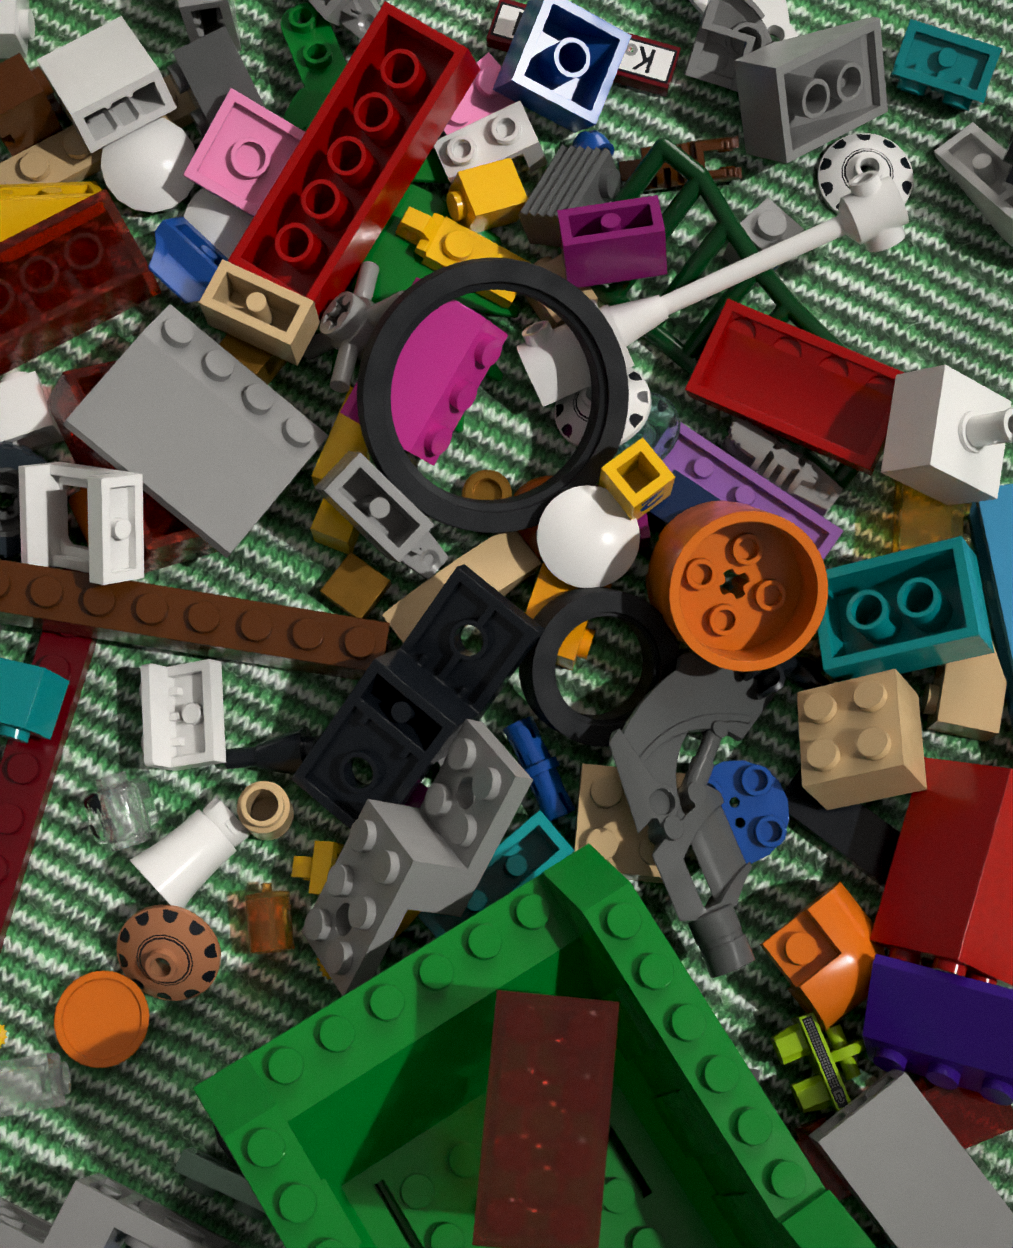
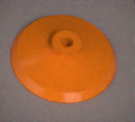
[54,971,149,1068]

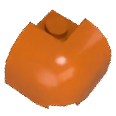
[760,881,885,1032]

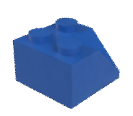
[492,0,632,133]

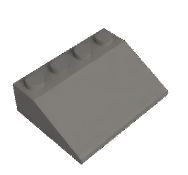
[63,304,329,558]

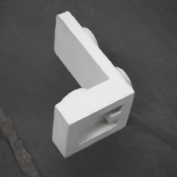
[434,100,548,184]

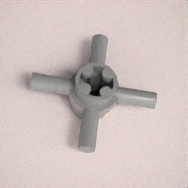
[303,261,404,393]

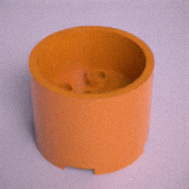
[646,500,828,672]

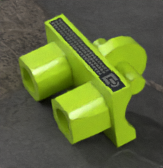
[770,1012,866,1113]

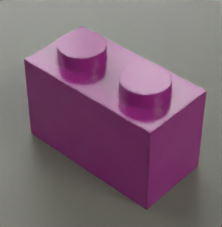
[557,195,667,288]

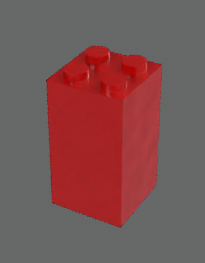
[870,757,1013,988]

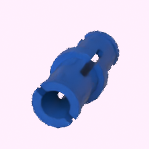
[503,716,576,822]

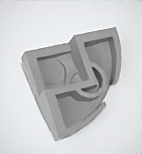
[684,0,776,92]

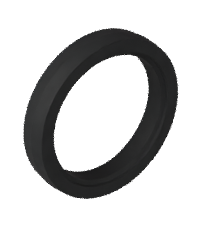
[357,257,629,533]

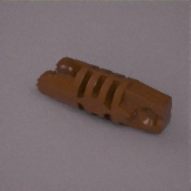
[616,136,742,191]

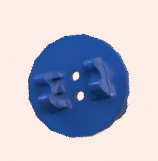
[707,760,789,864]

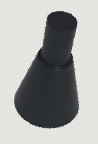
[225,726,319,775]

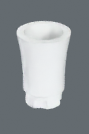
[129,797,250,908]

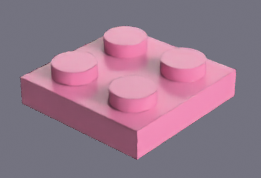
[183,88,305,218]

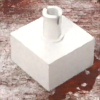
[881,365,1013,505]

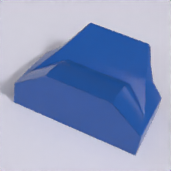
[148,216,228,303]

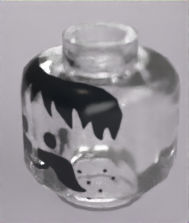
[83,770,159,851]

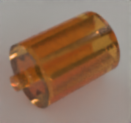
[245,883,295,955]

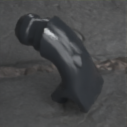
[741,655,829,700]

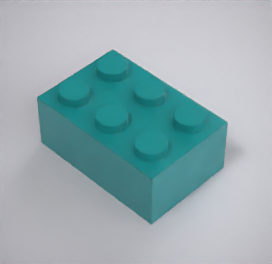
[818,536,994,682]

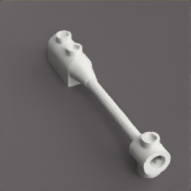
[516,171,909,407]

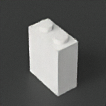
[37,16,177,153]

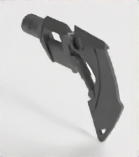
[609,652,778,978]

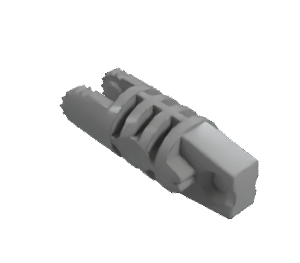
[722,418,843,517]

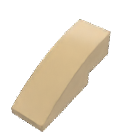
[382,531,542,643]

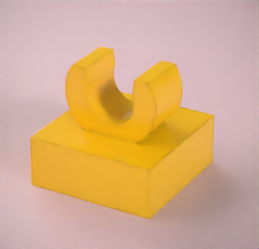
[291,841,344,896]

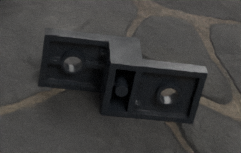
[291,564,545,829]

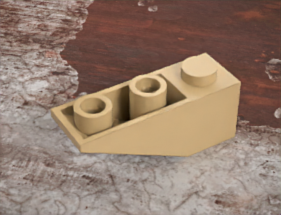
[921,641,1007,742]

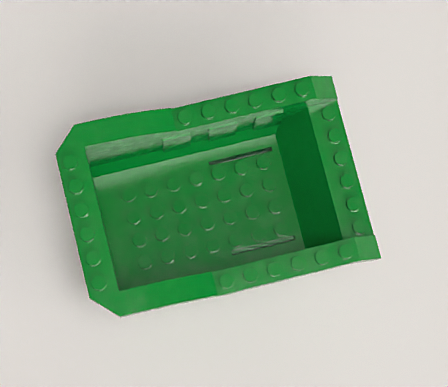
[193,843,876,1248]

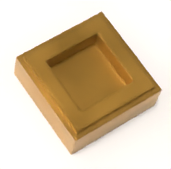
[320,552,392,619]

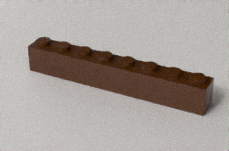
[0,559,390,681]

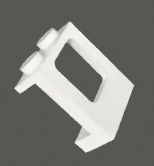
[18,462,144,585]

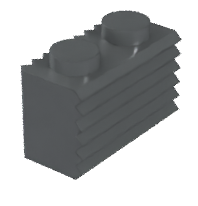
[518,144,621,247]

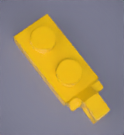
[395,206,531,309]

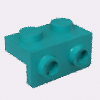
[890,19,1002,111]

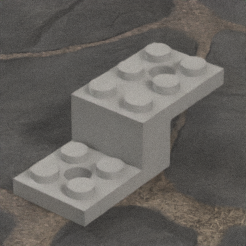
[301,719,533,996]
[0,1173,241,1248]

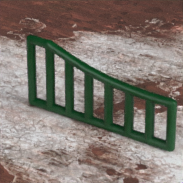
[590,137,859,491]

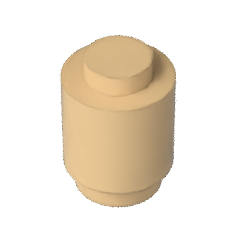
[237,781,294,840]

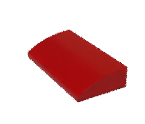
[685,299,905,476]

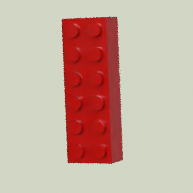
[228,1,481,320]

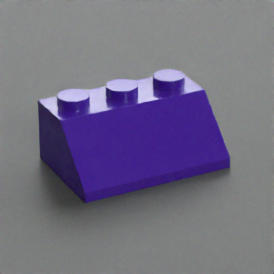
[862,954,1013,1106]

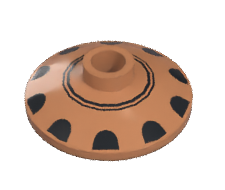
[116,904,221,1001]

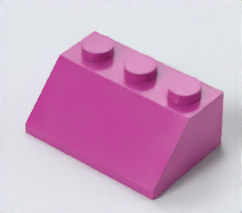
[340,277,508,466]

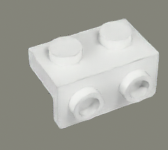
[139,659,226,771]

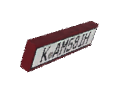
[486,0,681,97]

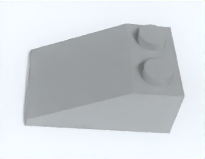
[734,17,888,163]

